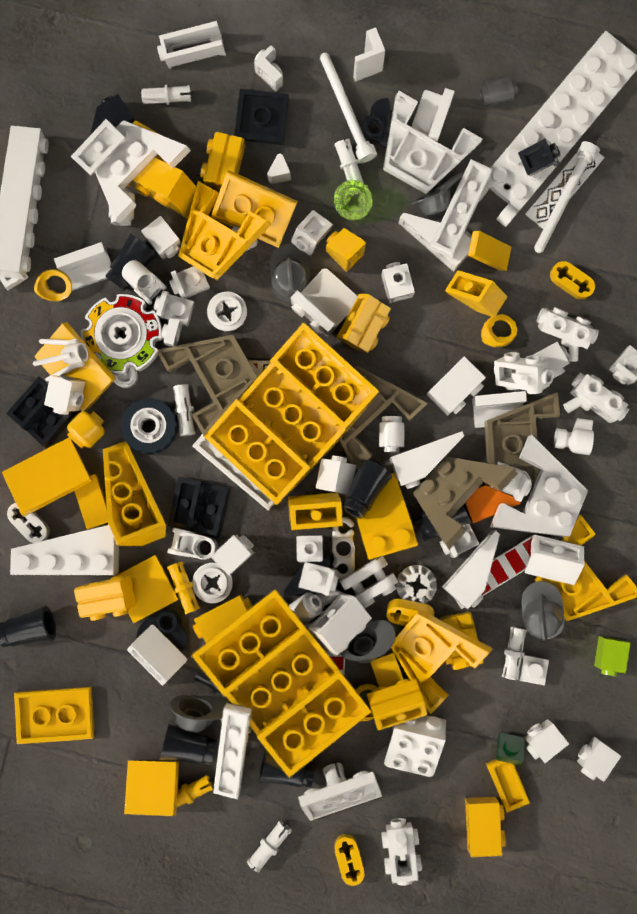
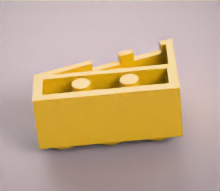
[126,157,196,218]

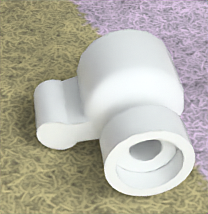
[553,418,594,455]

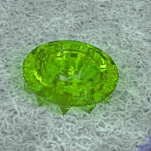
[334,180,373,220]

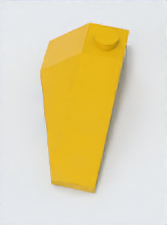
[103,441,166,546]

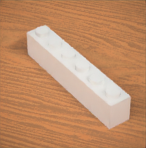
[0,126,49,280]

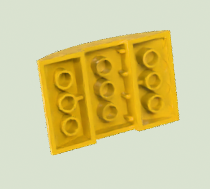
[203,322,380,505]
[192,590,371,777]

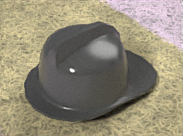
[410,174,463,221]
[270,244,311,302]
[521,581,565,640]
[340,620,396,664]
[170,695,230,732]

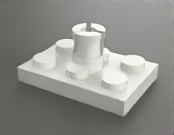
[298,763,382,821]

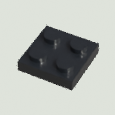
[234,89,289,145]

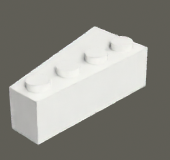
[10,525,119,575]

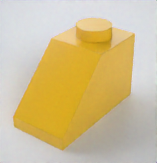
[326,228,366,272]
[445,270,508,318]

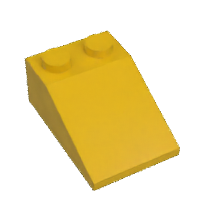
[356,473,418,560]

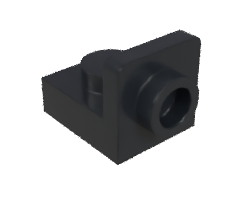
[518,138,561,177]

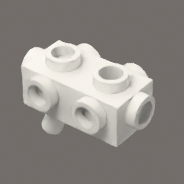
[537,307,599,362]
[494,352,554,394]
[563,373,629,423]
[381,818,422,885]

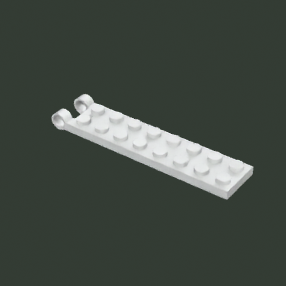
[478,31,637,227]

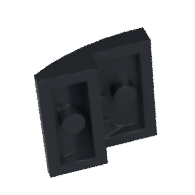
[6,376,80,448]
[167,477,231,537]

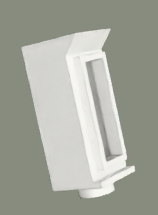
[157,21,226,69]

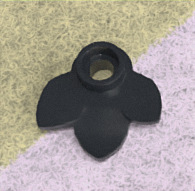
[361,98,393,148]
[137,609,187,651]

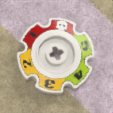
[81,294,163,375]

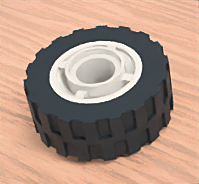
[120,398,177,455]

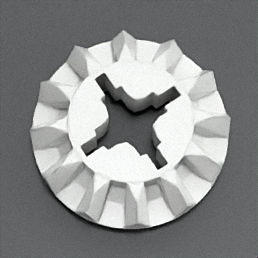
[207,292,247,332]
[192,563,233,603]
[396,565,437,604]

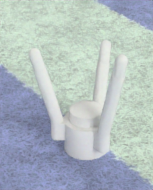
[33,339,88,382]

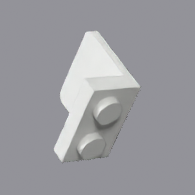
[291,269,358,337]
[384,715,446,777]

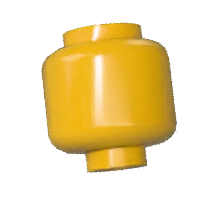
[67,411,105,449]

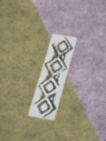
[525,152,605,229]

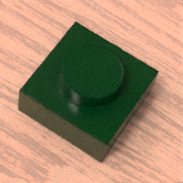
[496,732,525,766]

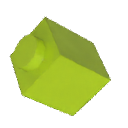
[594,636,630,676]

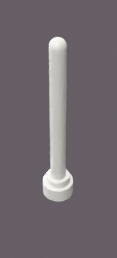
[320,53,377,163]
[534,141,600,253]

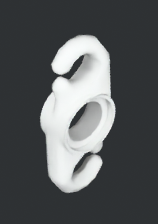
[332,517,355,580]

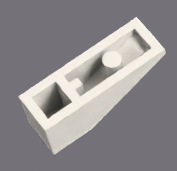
[399,213,472,272]
[389,432,464,489]
[442,531,500,609]

